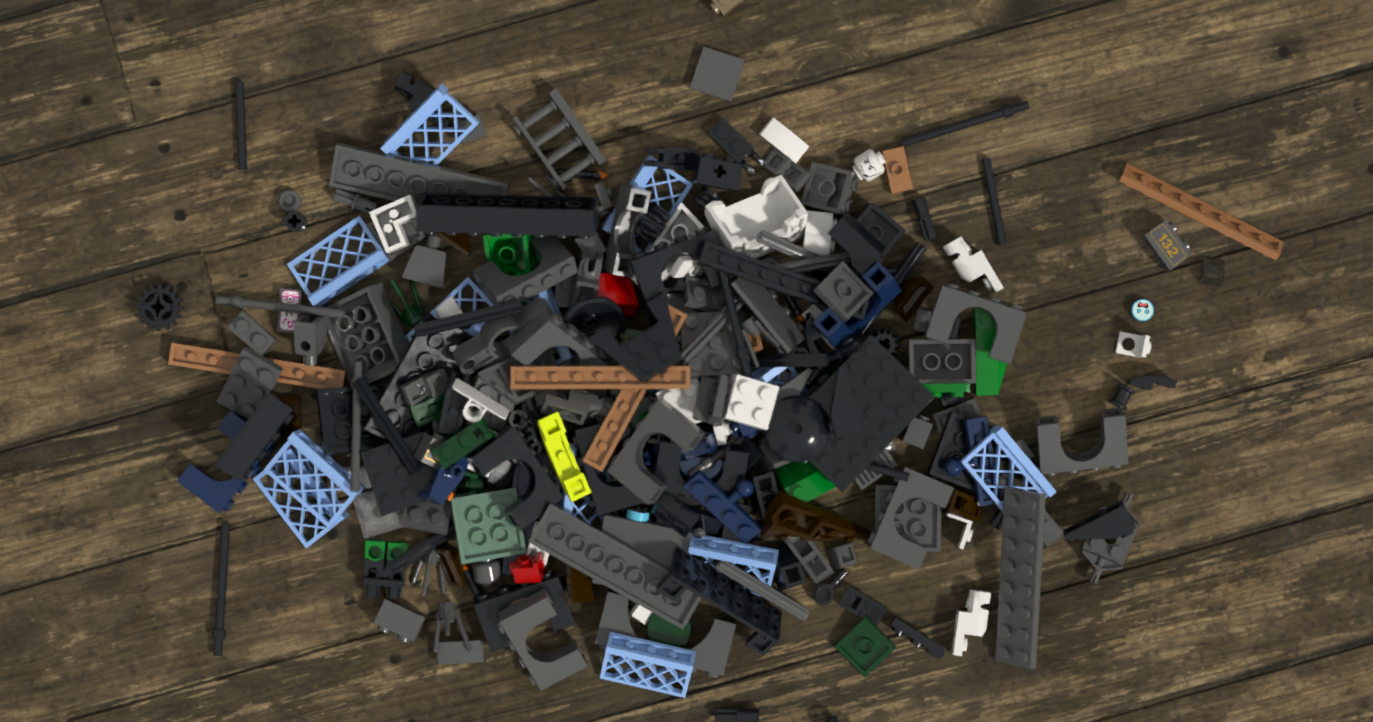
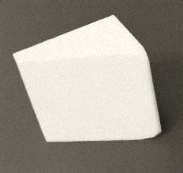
[436,296,463,318]

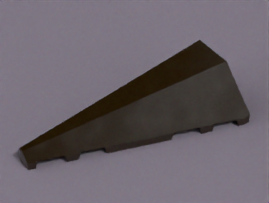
[761,491,871,543]
[566,501,595,604]

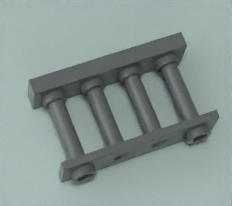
[512,88,607,192]

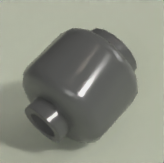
[472,558,502,588]

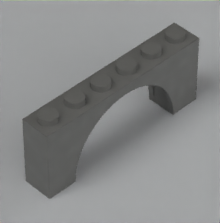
[595,590,736,678]

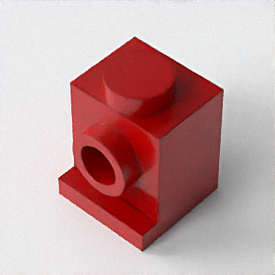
[509,552,545,584]

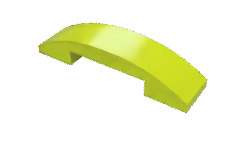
[537,412,591,502]

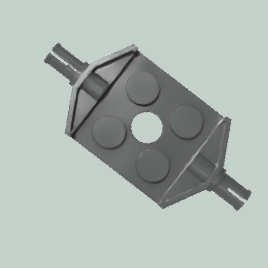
[1081,491,1141,584]

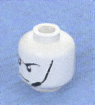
[852,149,886,182]

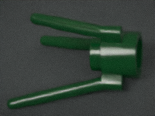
[389,279,425,326]
[445,471,483,501]

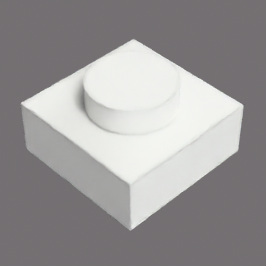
[713,418,731,445]

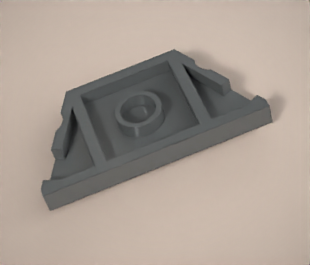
[477,347,555,405]

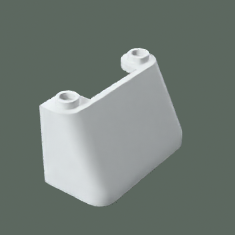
[704,175,808,258]

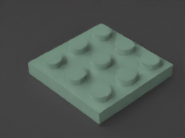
[450,488,527,564]

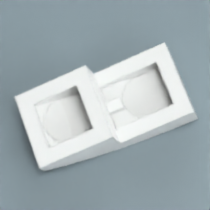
[759,117,809,163]

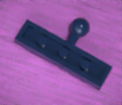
[945,415,1001,507]
[683,469,762,544]

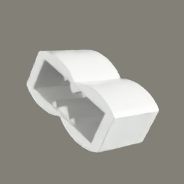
[802,211,837,256]

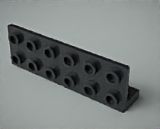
[656,547,782,656]

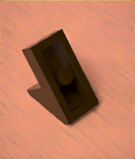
[946,489,984,522]

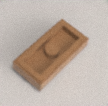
[882,146,913,194]

